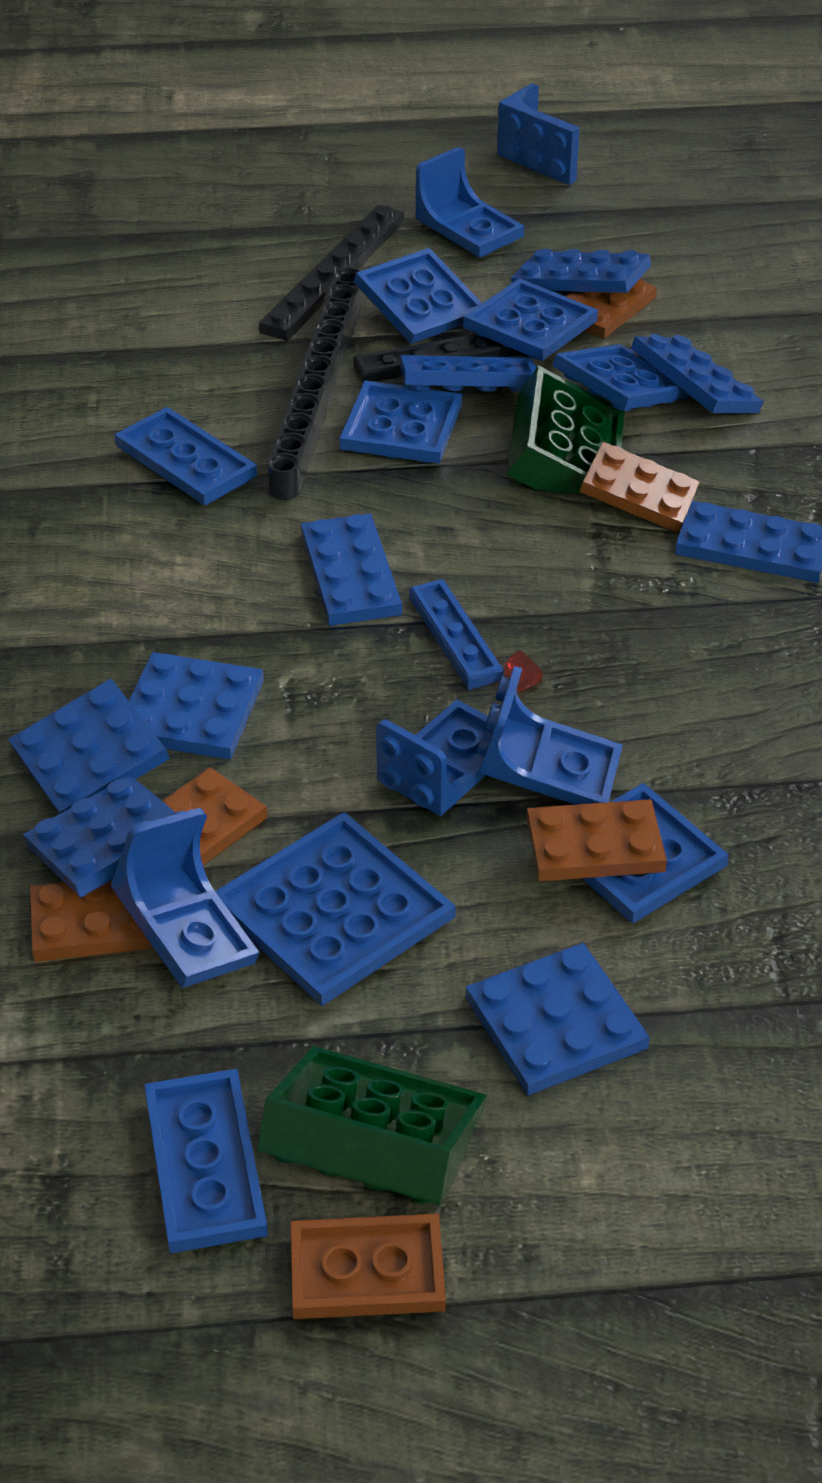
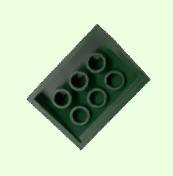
[506,365,625,495]
[257,1046,487,1205]

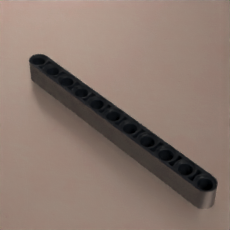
[268,268,363,500]

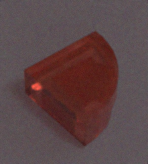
[504,650,543,693]

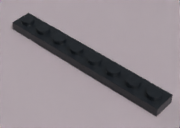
[259,205,404,341]

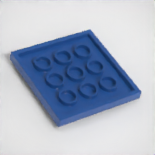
[215,812,456,1006]

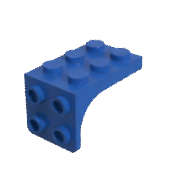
[497,83,580,185]
[416,147,524,257]
[476,666,623,805]
[376,699,491,816]
[111,808,260,988]

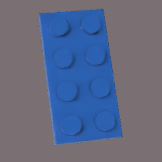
[511,249,651,293]
[631,334,764,413]
[400,355,536,392]
[114,407,257,506]
[675,501,822,583]
[301,514,402,626]
[144,1069,268,1253]

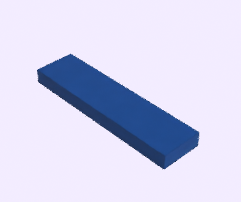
[409,579,504,690]

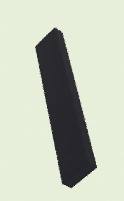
[353,334,524,383]

